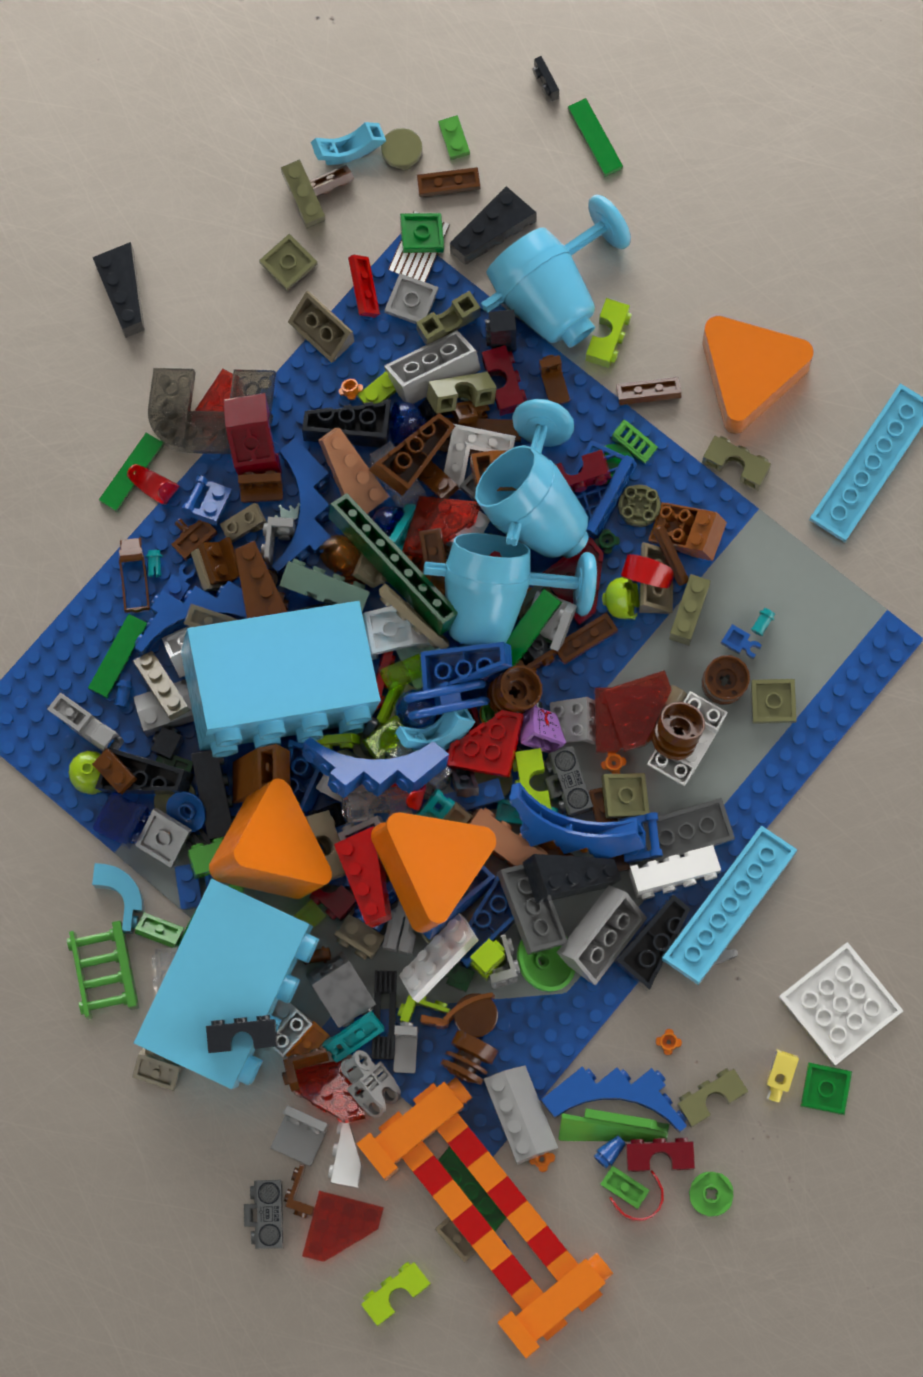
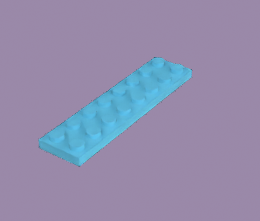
[809,383,923,542]
[662,826,797,985]

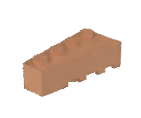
[318,428,389,514]
[467,808,548,867]

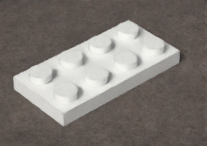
[399,913,479,1003]

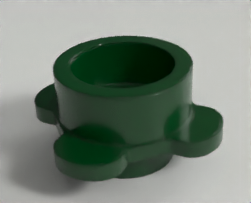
[595,529,620,554]

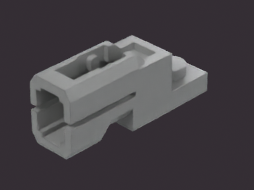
[47,692,124,752]
[382,901,417,956]

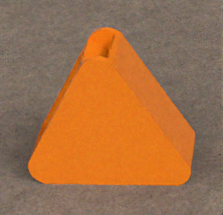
[702,316,814,434]
[209,778,332,899]
[371,812,496,933]

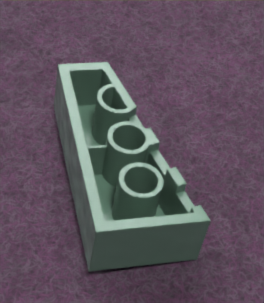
[279,559,369,611]

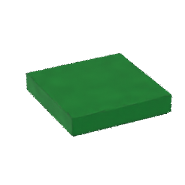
[400,213,444,253]
[800,1063,852,1115]

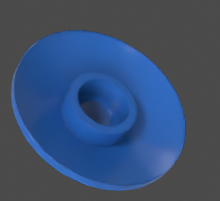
[166,791,206,832]

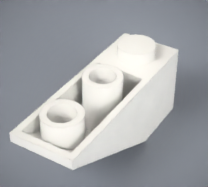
[328,1116,363,1188]

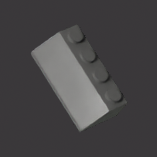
[384,330,481,406]
[134,679,194,737]
[557,885,647,985]
[484,1066,558,1165]

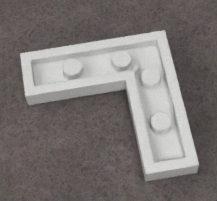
[444,424,516,490]

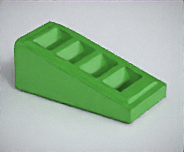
[611,419,658,464]

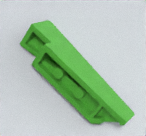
[558,1108,669,1142]

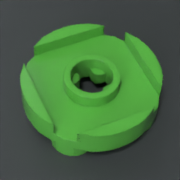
[689,1172,734,1217]

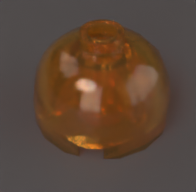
[319,535,361,577]

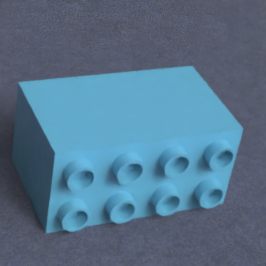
[181,601,381,758]
[134,879,320,1089]

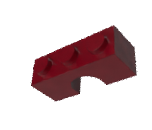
[482,345,527,416]
[555,449,612,492]
[309,885,357,921]
[626,1138,695,1172]

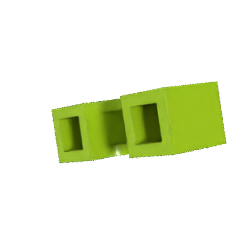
[585,298,632,368]
[512,748,551,809]
[470,939,505,981]
[361,1262,431,1326]

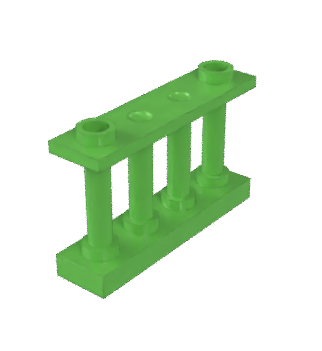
[67,921,139,1019]

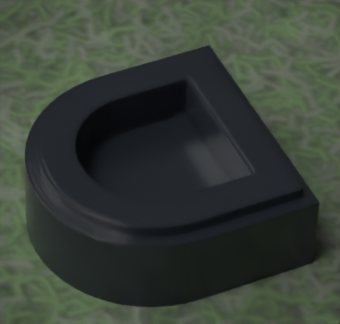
[363,717,379,741]

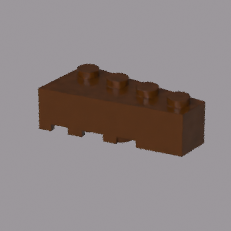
[369,413,455,496]

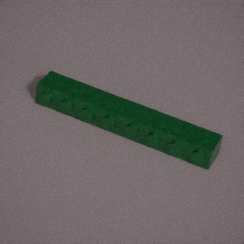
[328,493,458,636]

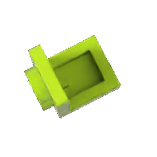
[398,995,451,1022]

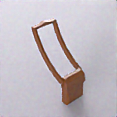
[420,992,495,1029]

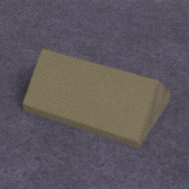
[288,291,355,363]
[639,542,673,614]

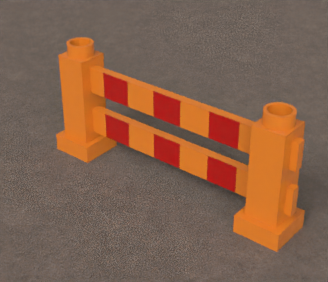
[356,1077,613,1358]

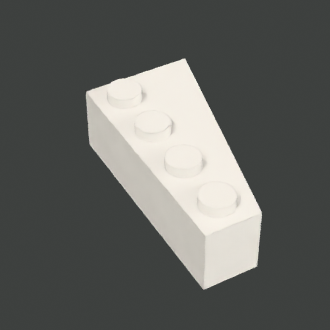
[629,845,721,900]

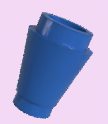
[594,1136,626,1168]

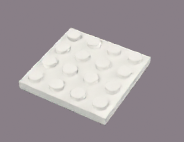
[779,942,903,1066]

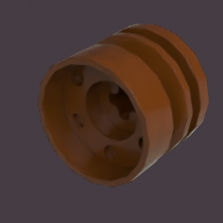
[701,655,750,705]
[487,665,542,714]
[652,702,705,760]
[440,1030,498,1085]

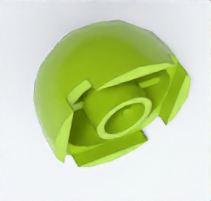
[602,577,639,619]
[68,751,102,795]

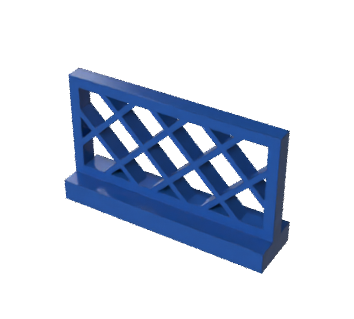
[572,440,637,538]

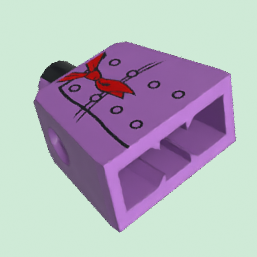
[520,701,566,753]

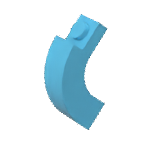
[311,122,386,165]
[395,709,475,752]
[92,863,145,934]

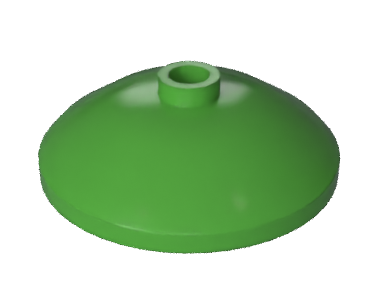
[517,935,575,992]

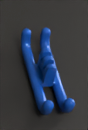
[404,679,490,720]

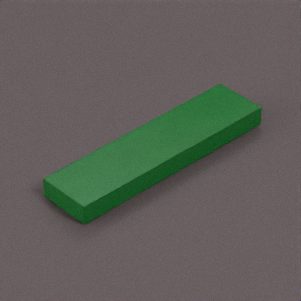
[568,98,623,177]
[99,432,164,512]
[506,589,563,667]
[88,614,147,699]

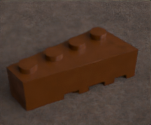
[235,541,287,618]

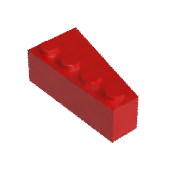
[334,826,392,928]

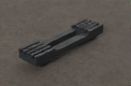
[372,970,397,1060]

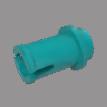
[146,550,163,577]
[751,608,775,636]

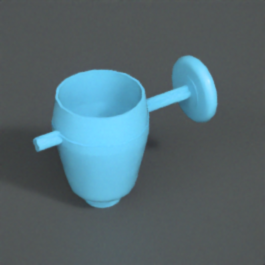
[481,194,631,348]
[475,399,588,558]
[424,533,597,647]

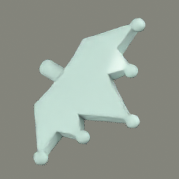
[274,503,300,520]

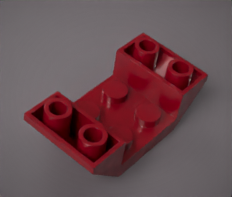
[224,393,282,475]

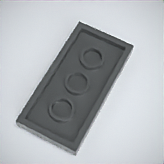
[643,798,735,863]
[497,864,568,955]

